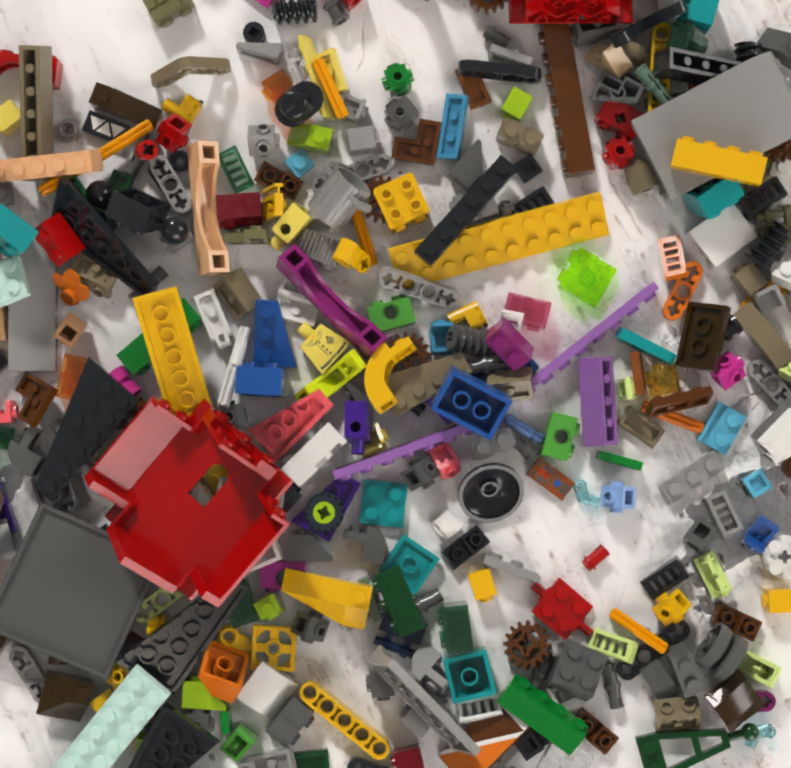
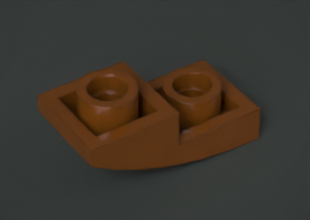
[253,161,304,201]
[709,601,762,642]
[575,707,619,755]

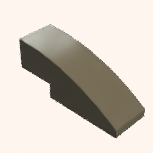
[733,301,791,370]

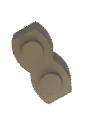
[496,118,544,156]

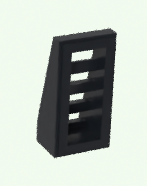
[737,176,788,220]
[512,186,554,215]
[640,555,690,600]

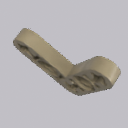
[150,56,231,88]

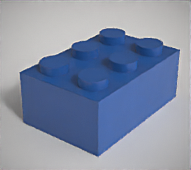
[235,362,287,398]
[430,365,512,441]

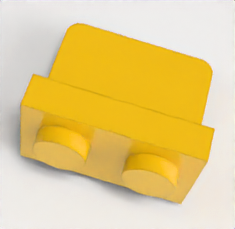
[373,173,430,234]

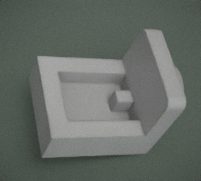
[341,92,369,124]

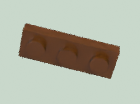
[645,386,714,418]

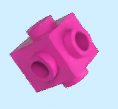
[709,351,746,391]

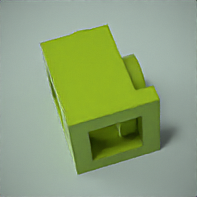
[253,592,285,621]

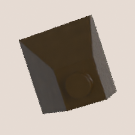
[36,670,94,722]

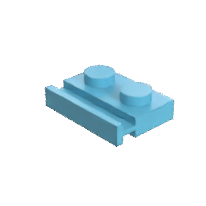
[696,401,747,455]

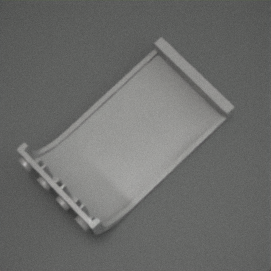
[630,51,791,202]

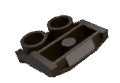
[704,668,765,733]

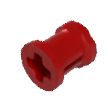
[135,140,158,161]

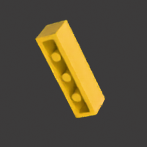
[670,136,768,187]

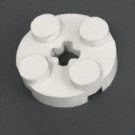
[761,534,791,579]

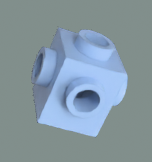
[600,481,636,513]

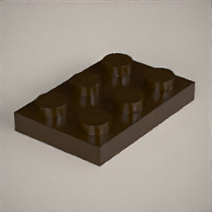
[675,301,731,372]

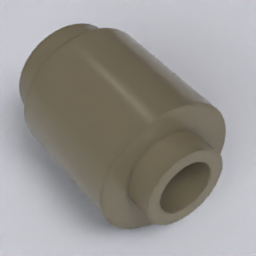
[621,40,649,66]

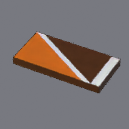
[438,693,531,768]

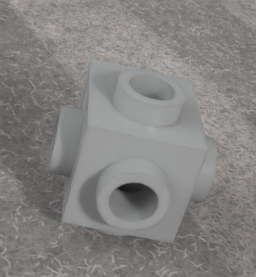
[247,124,280,157]

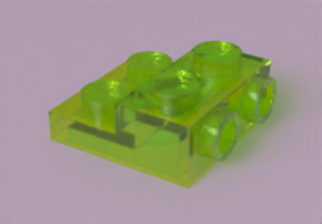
[557,247,617,308]

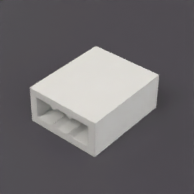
[685,204,758,270]

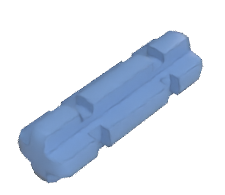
[504,414,545,444]

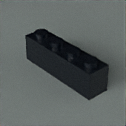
[653,46,742,85]

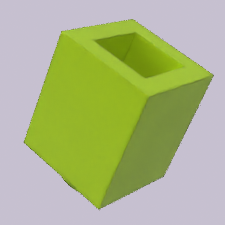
[500,86,533,122]

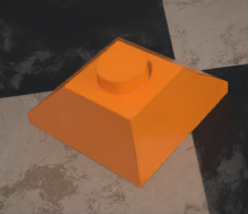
[198,640,250,704]

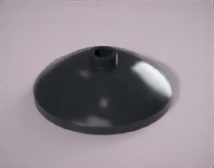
[458,463,524,522]

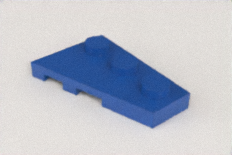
[253,299,297,368]

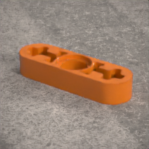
[662,261,703,321]

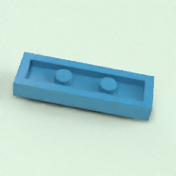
[436,93,469,161]

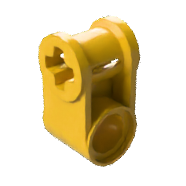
[332,238,371,274]

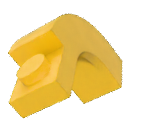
[364,336,417,415]

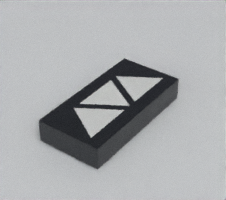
[82,110,131,142]

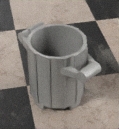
[307,162,372,233]

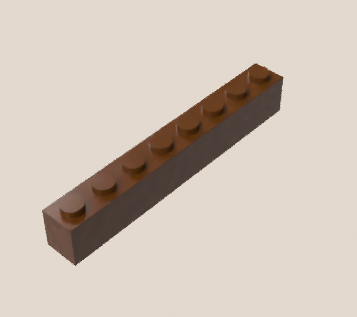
[538,24,595,178]

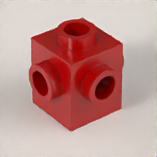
[156,113,192,153]
[601,136,635,170]

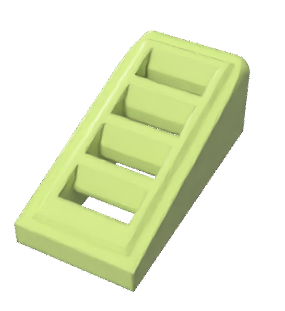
[618,377,637,401]
[588,628,639,664]

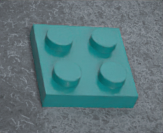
[359,479,408,528]
[378,533,440,595]

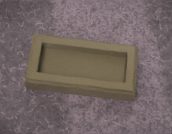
[617,406,666,449]

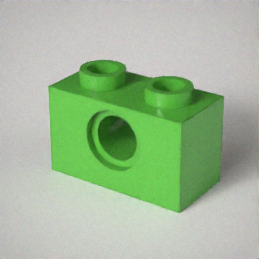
[367,294,416,333]
[539,412,580,461]

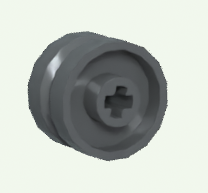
[694,622,749,681]

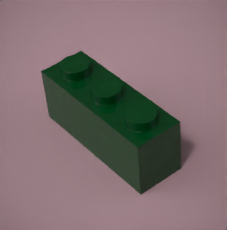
[372,563,425,638]

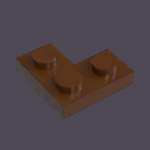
[391,119,441,166]
[15,372,58,428]

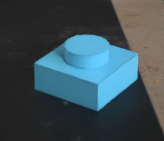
[285,148,315,179]
[740,468,773,498]

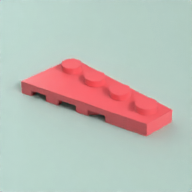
[248,389,334,462]

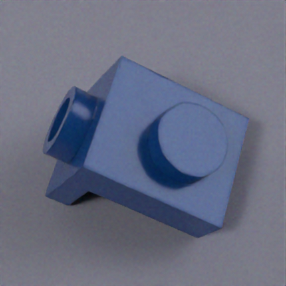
[744,514,779,554]

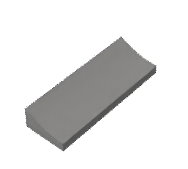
[8,240,58,372]
[367,644,481,756]

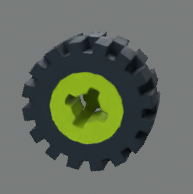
[304,492,345,533]

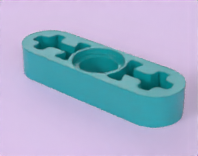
[615,327,676,366]

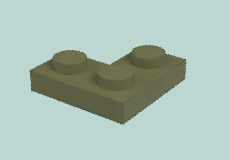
[224,225,270,245]

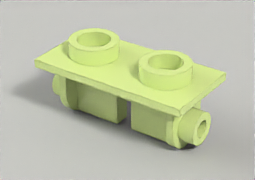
[693,550,732,599]

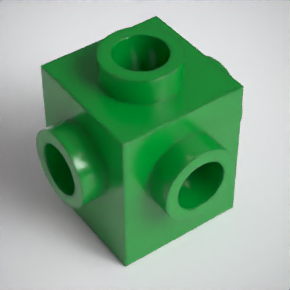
[381,63,414,97]

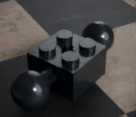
[86,180,189,245]

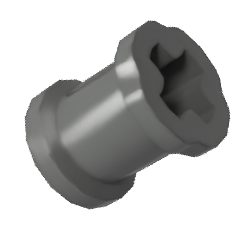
[323,0,350,27]

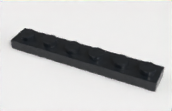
[414,155,518,267]

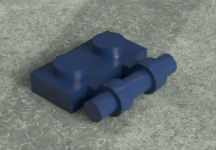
[373,613,428,659]

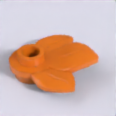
[52,269,90,306]

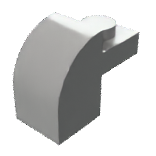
[411,641,448,695]

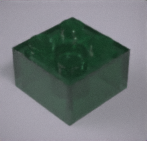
[436,600,474,653]

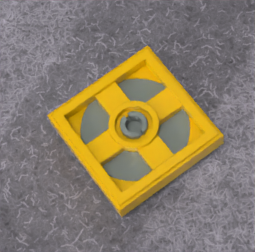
[250,624,297,672]

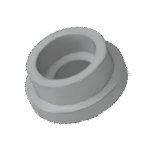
[58,119,80,141]

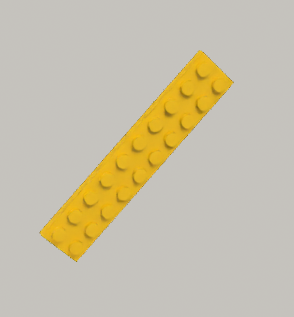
[387,191,609,289]
[132,286,228,507]

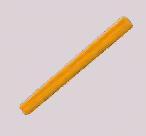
[37,119,154,197]

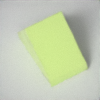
[737,651,782,688]

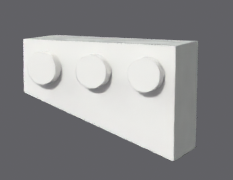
[281,422,348,487]

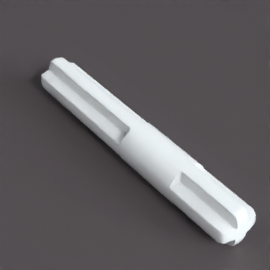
[217,326,251,408]

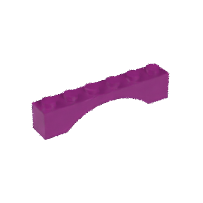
[276,244,387,360]

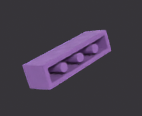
[578,356,618,447]

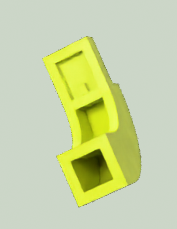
[294,348,367,401]

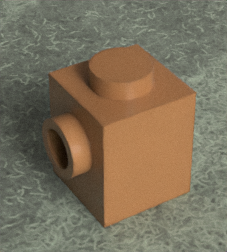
[53,311,87,348]

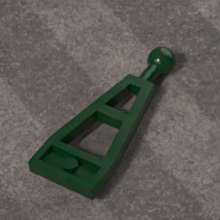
[635,723,759,768]

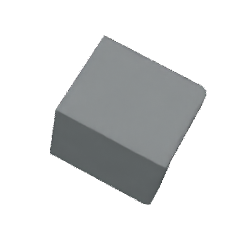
[750,284,786,315]

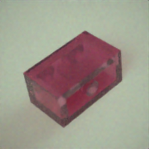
[504,292,552,332]

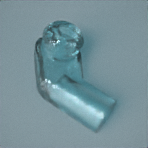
[573,479,600,508]
[745,723,776,749]

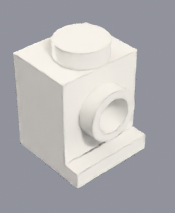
[430,509,462,540]

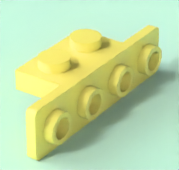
[297,35,349,120]

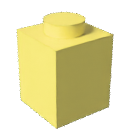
[0,99,21,136]

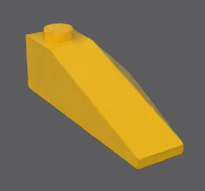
[281,568,373,630]

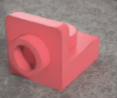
[0,400,19,424]
[428,442,461,480]

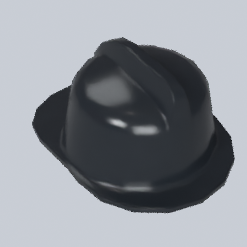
[275,81,324,127]

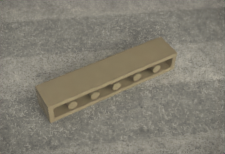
[19,45,54,182]

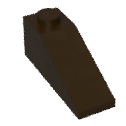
[89,82,162,131]

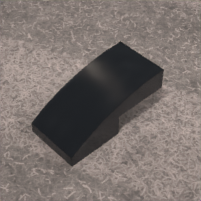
[515,728,550,761]

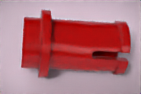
[581,544,610,571]

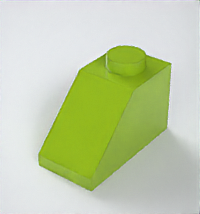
[287,124,334,156]
[181,674,229,711]

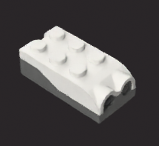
[750,394,791,465]

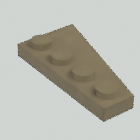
[389,353,473,417]

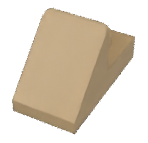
[584,42,632,79]

